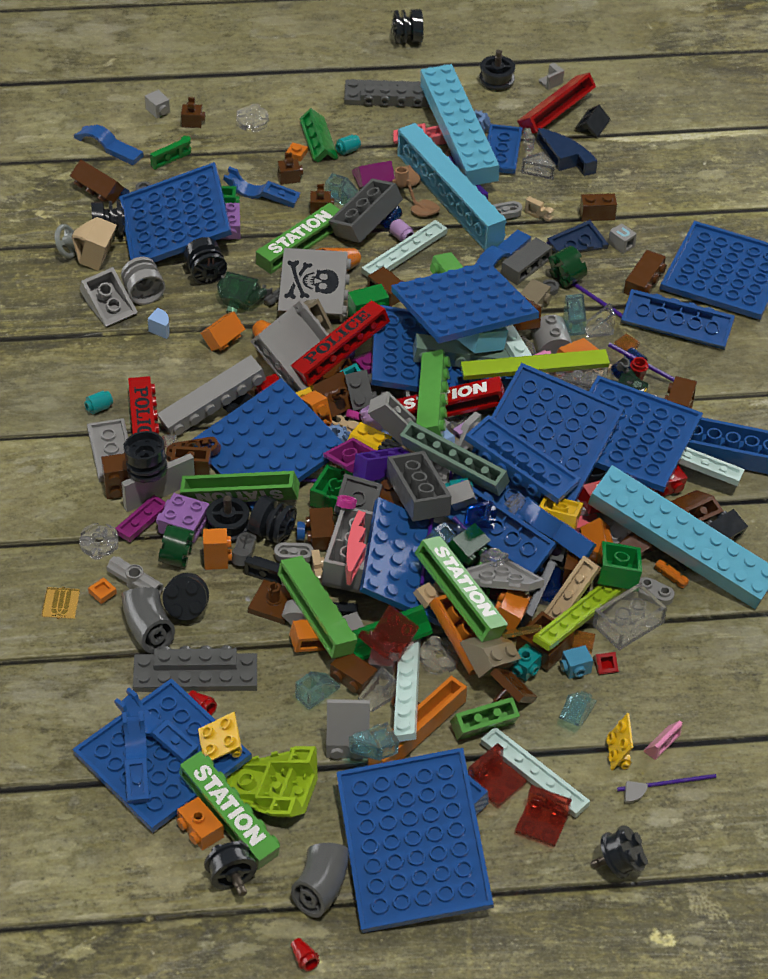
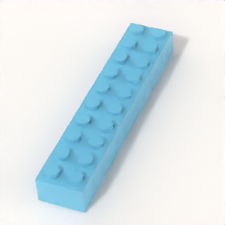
[420,64,499,185]
[397,123,506,250]
[588,465,768,609]

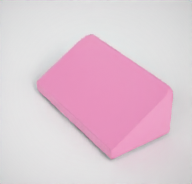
[644,721,682,760]

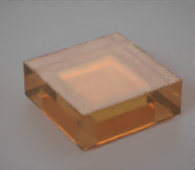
[614,333,640,353]
[572,631,595,654]

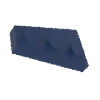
[547,220,609,253]

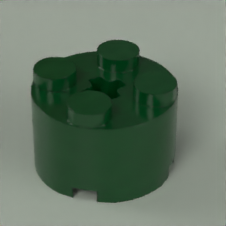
[548,246,587,288]
[158,524,195,569]

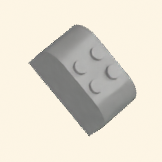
[322,508,373,594]

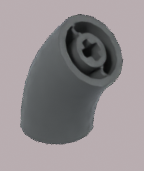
[121,587,175,654]
[291,843,349,918]

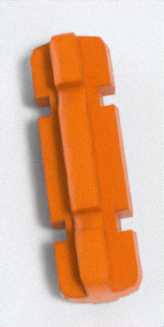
[654,559,689,588]

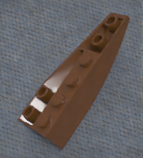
[618,490,724,556]

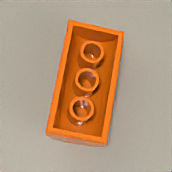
[429,594,477,675]

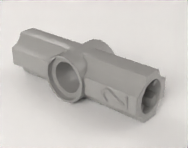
[107,556,163,594]

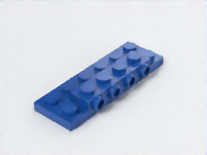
[621,289,735,350]
[464,415,581,504]
[445,480,557,574]

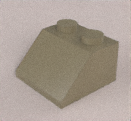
[460,637,521,678]

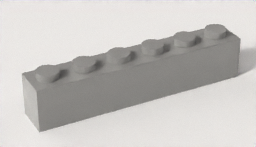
[157,355,266,439]

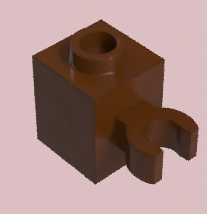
[181,97,206,128]
[278,152,303,185]
[310,184,334,215]

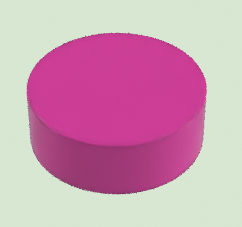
[345,409,362,421]
[336,495,357,509]

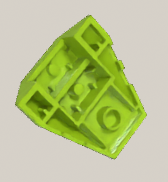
[227,746,318,817]

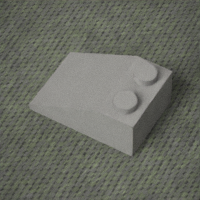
[79,267,138,327]
[326,699,370,759]

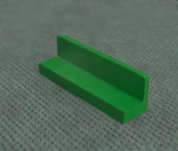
[299,108,338,162]
[352,604,433,660]

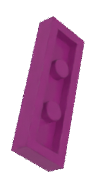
[115,495,166,543]

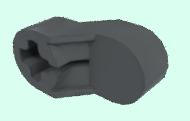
[232,532,257,566]

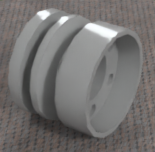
[121,257,165,305]

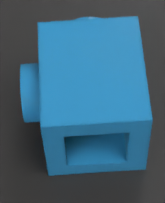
[560,645,593,679]

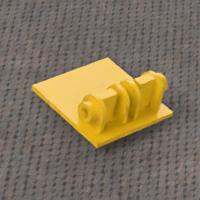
[198,712,242,761]
[606,713,633,771]

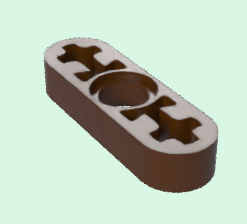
[166,437,221,459]

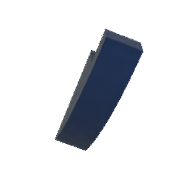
[537,128,598,176]

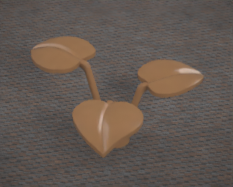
[392,165,440,217]

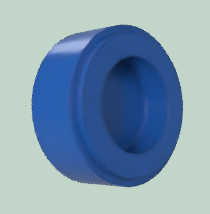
[297,521,305,541]

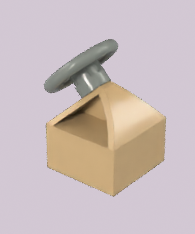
[55,217,117,271]

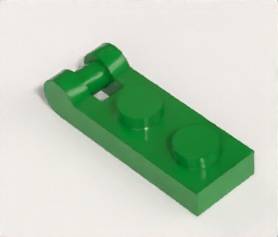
[150,136,192,170]

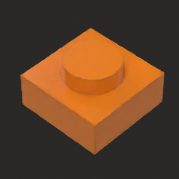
[286,142,308,161]
[88,577,117,604]

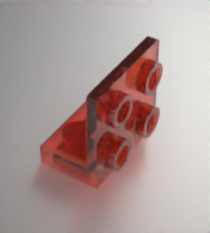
[358,606,419,662]
[468,743,527,807]
[515,785,572,847]

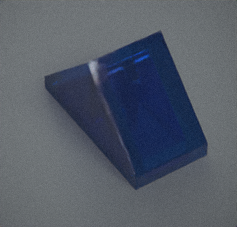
[464,500,497,529]

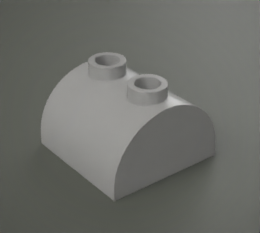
[530,314,572,354]

